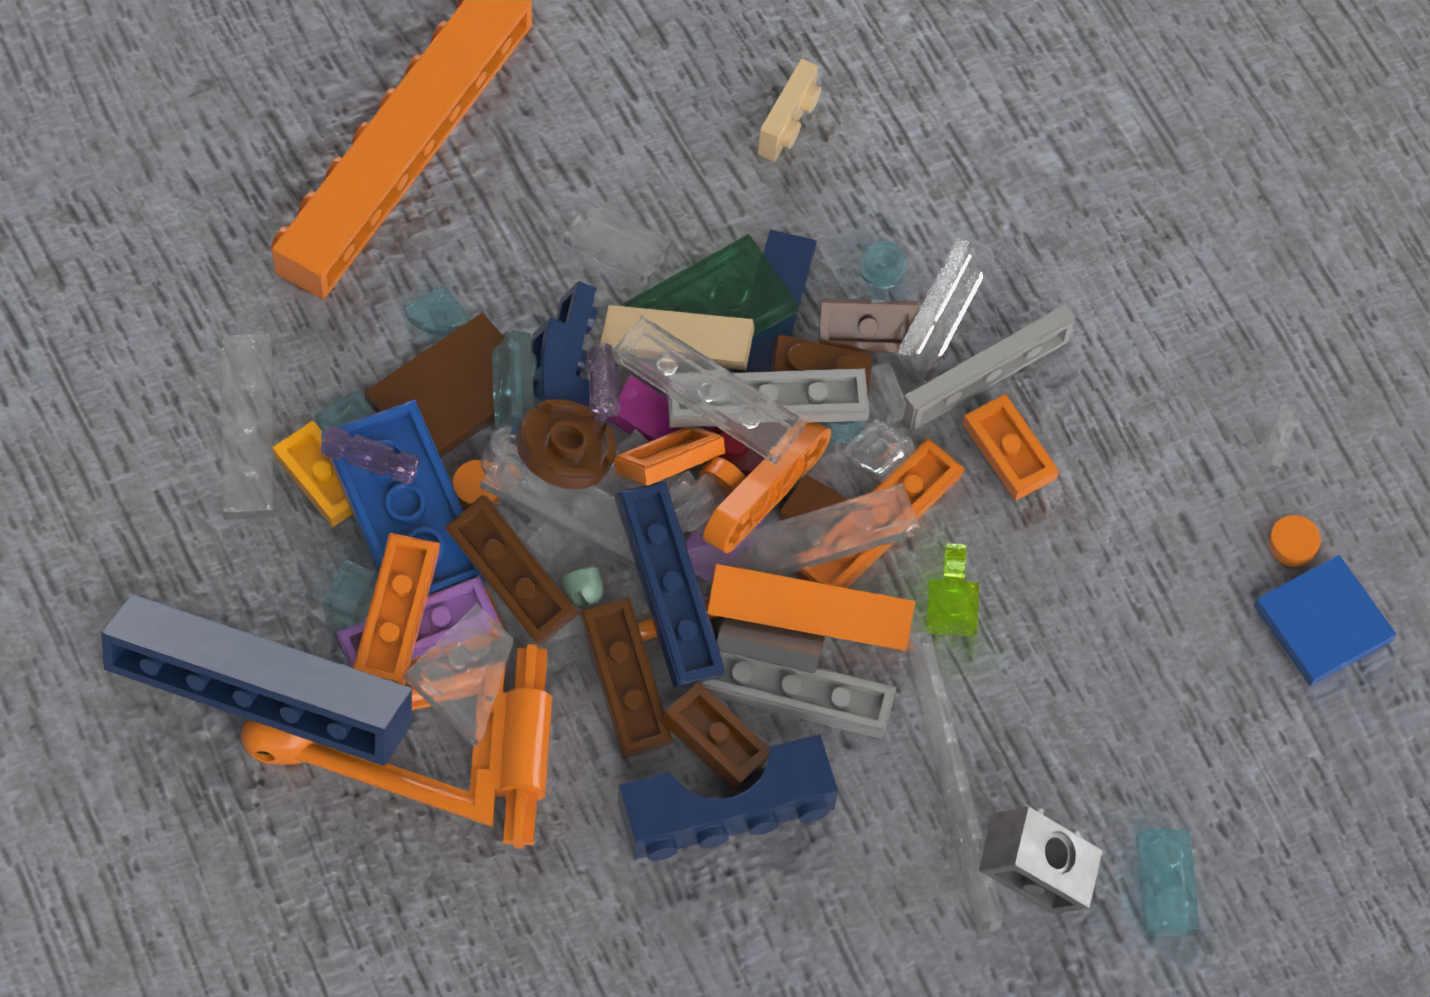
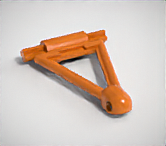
[240,644,553,848]

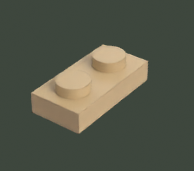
[758,58,821,162]

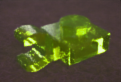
[925,543,979,637]

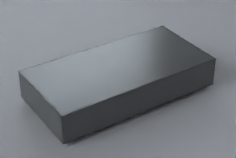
[717,618,825,673]

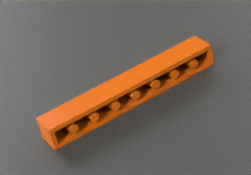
[271,0,532,300]

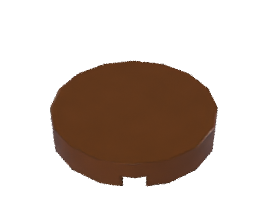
[515,399,617,489]

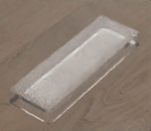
[896,239,986,385]

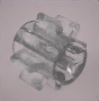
[669,470,726,536]

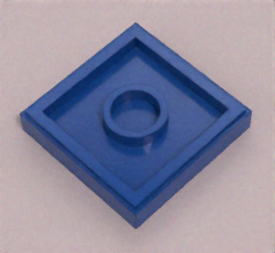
[1254,554,1397,687]

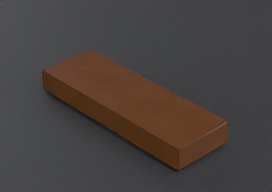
[444,495,580,646]
[579,597,673,759]

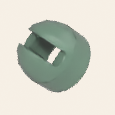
[560,567,604,609]

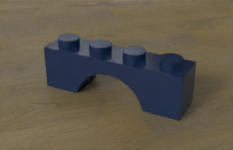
[618,734,838,861]

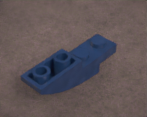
[526,281,597,485]

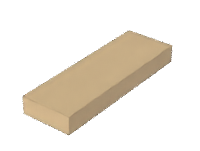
[599,305,754,371]

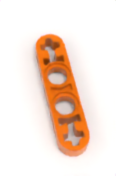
[703,422,831,554]

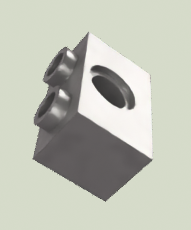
[979,804,1102,914]

